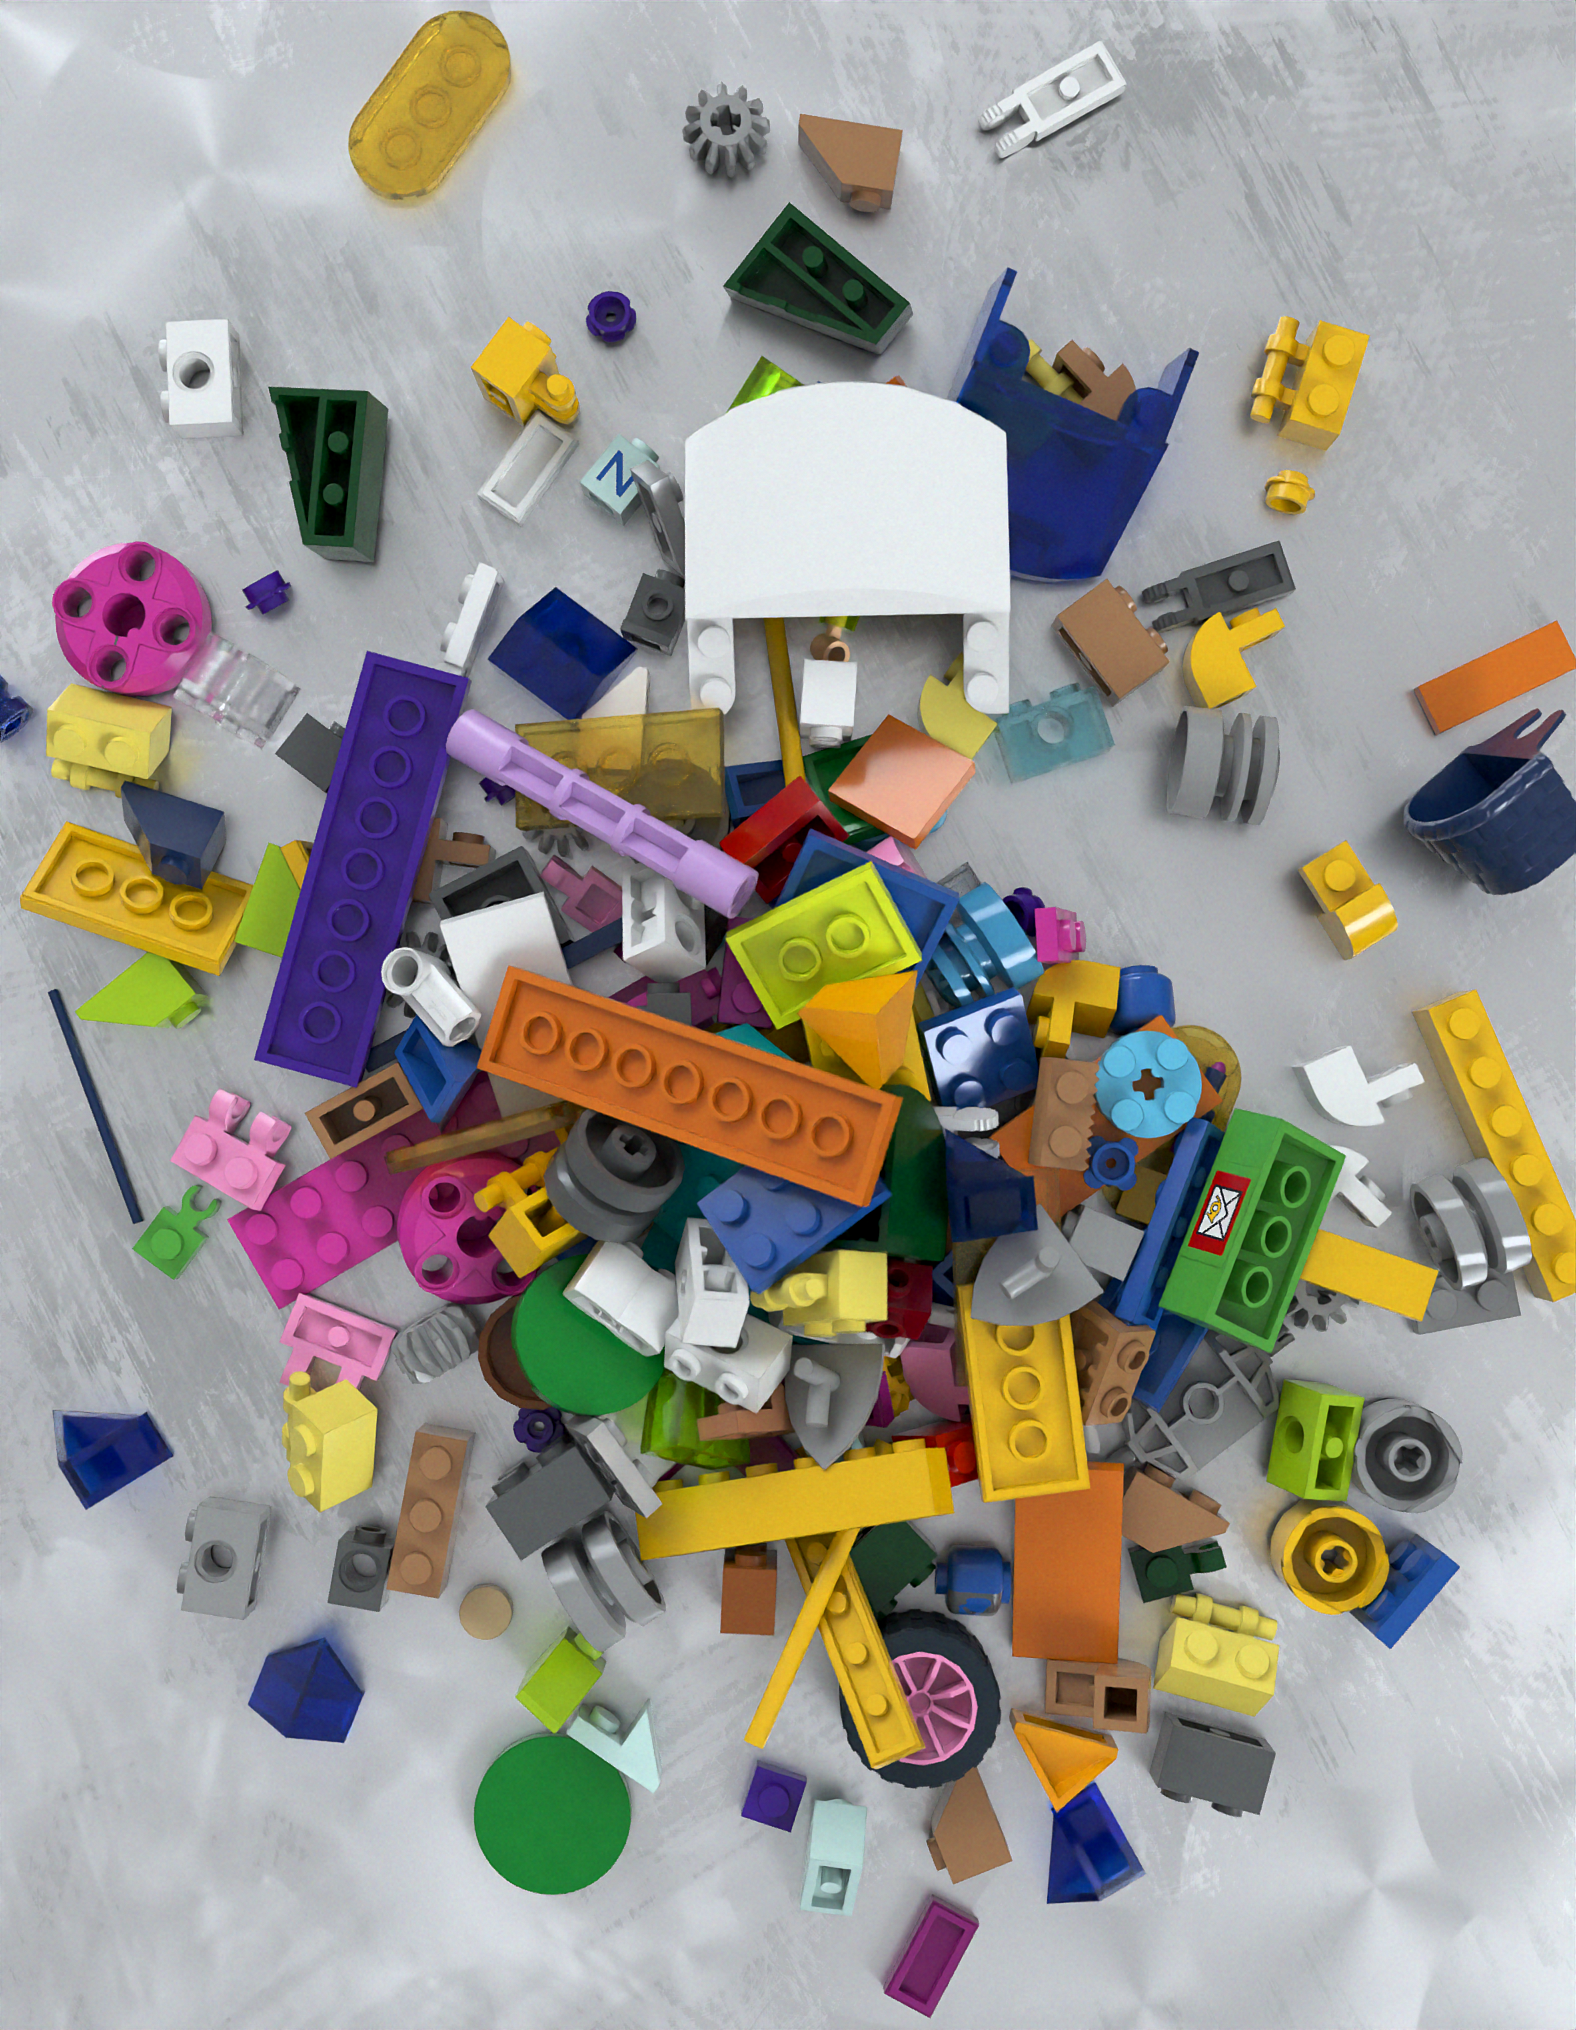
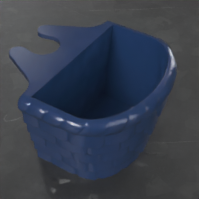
[1403,708,1576,895]

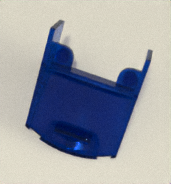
[947,267,1199,582]

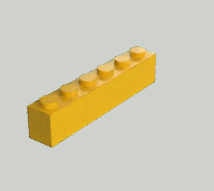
[1412,989,1576,1302]
[635,1439,955,1560]

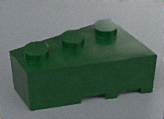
[723,202,913,355]
[268,387,388,562]

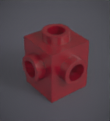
[865,1257,933,1340]

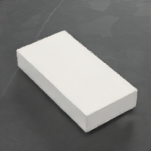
[477,410,579,527]

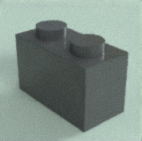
[1149,1712,1276,1817]

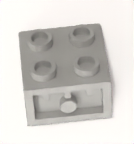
[564,1375,702,1518]

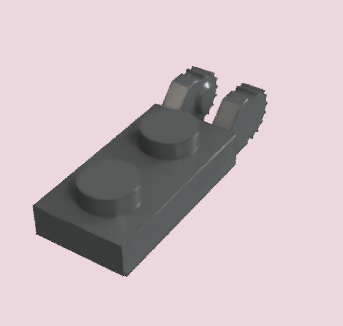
[1142,541,1296,633]

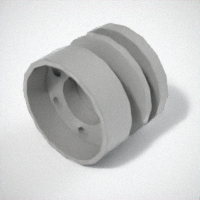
[1167,706,1280,825]

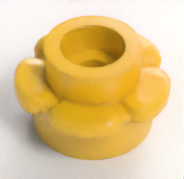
[1264,470,1315,514]

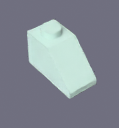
[800,1799,867,1916]

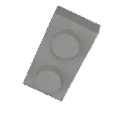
[630,460,685,576]
[1411,1266,1521,1335]

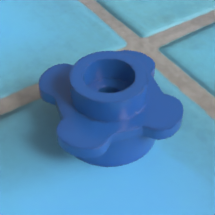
[1083,1136,1138,1191]

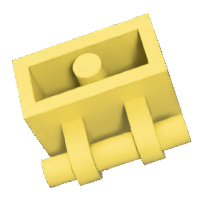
[46,683,172,798]
[750,1250,887,1337]
[282,1371,377,1513]
[1153,1593,1279,1717]

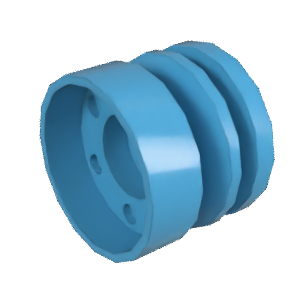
[924,882,1044,1009]

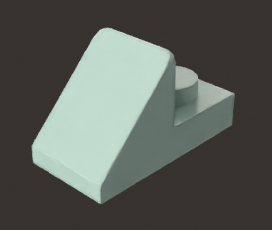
[566,1699,662,1794]

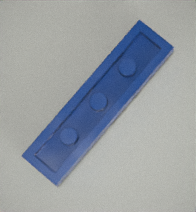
[1114,1117,1225,1331]

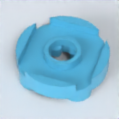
[1093,1031,1202,1138]

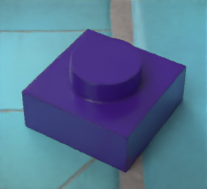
[741,1760,807,1833]

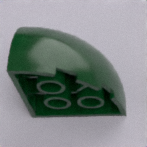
[819,1084,950,1262]

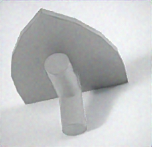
[970,1204,1104,1326]
[785,1343,885,1469]

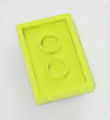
[725,861,922,1030]

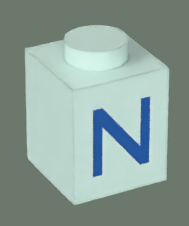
[580,434,660,526]

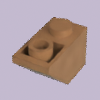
[1122,1463,1230,1553]

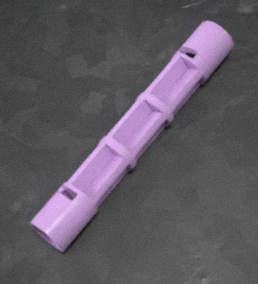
[446,709,758,919]

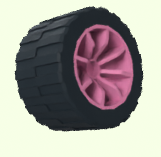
[839,1609,1001,1789]

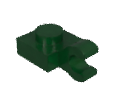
[1128,1540,1227,1603]

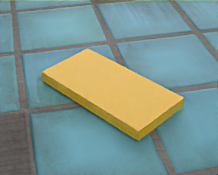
[20,821,254,976]
[955,1283,1090,1503]

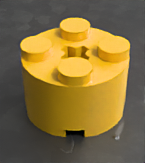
[1270,1499,1389,1615]

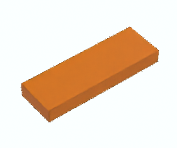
[1413,620,1576,735]

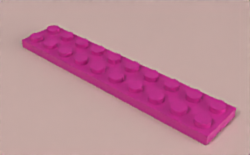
[227,975,715,1309]

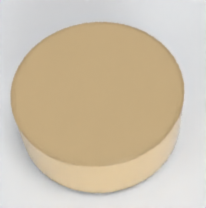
[459,1584,513,1640]

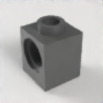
[327,1526,395,1612]

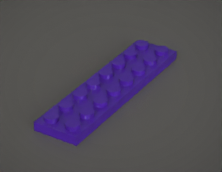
[254,651,472,1088]

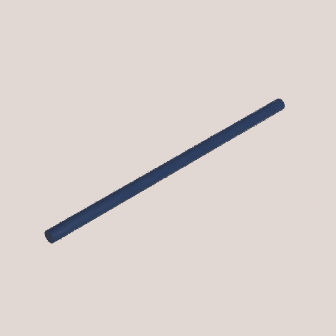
[48,989,143,1224]

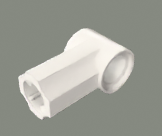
[381,947,482,1047]

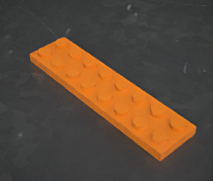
[477,965,903,1207]

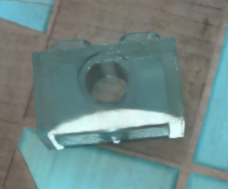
[993,683,1115,784]

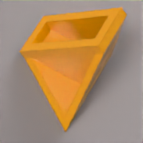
[797,970,918,1090]
[1009,1708,1119,1812]

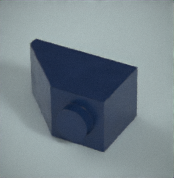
[121,781,226,890]

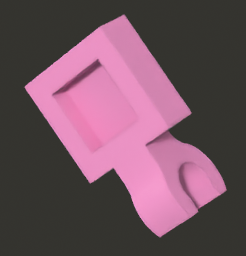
[540,855,622,933]

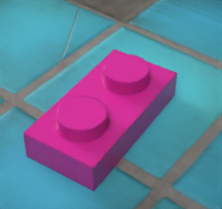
[1035,907,1086,965]

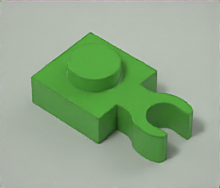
[132,1185,221,1280]

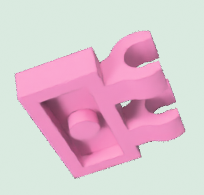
[170,1088,291,1211]
[279,1293,399,1391]

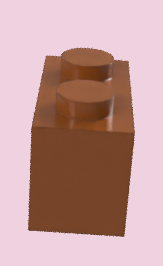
[720,1543,777,1636]

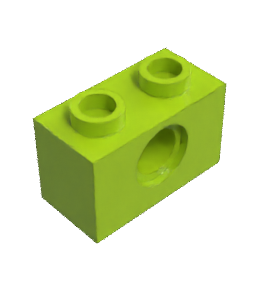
[1266,1379,1365,1501]

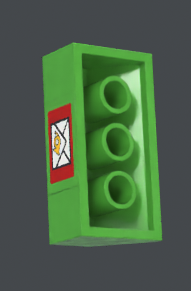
[1158,1108,1346,1353]

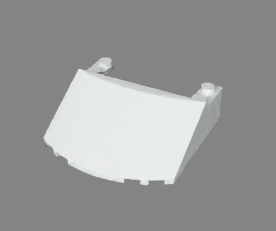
[685,381,1011,720]

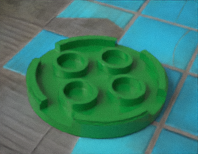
[511,1254,665,1417]
[474,1733,632,1895]

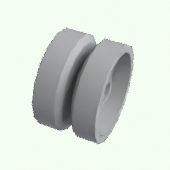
[1410,1157,1532,1291]
[541,1511,666,1652]

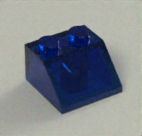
[487,587,638,729]

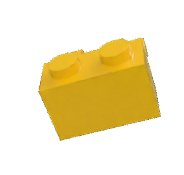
[471,316,580,427]
[1250,316,1370,451]
[474,1147,589,1279]

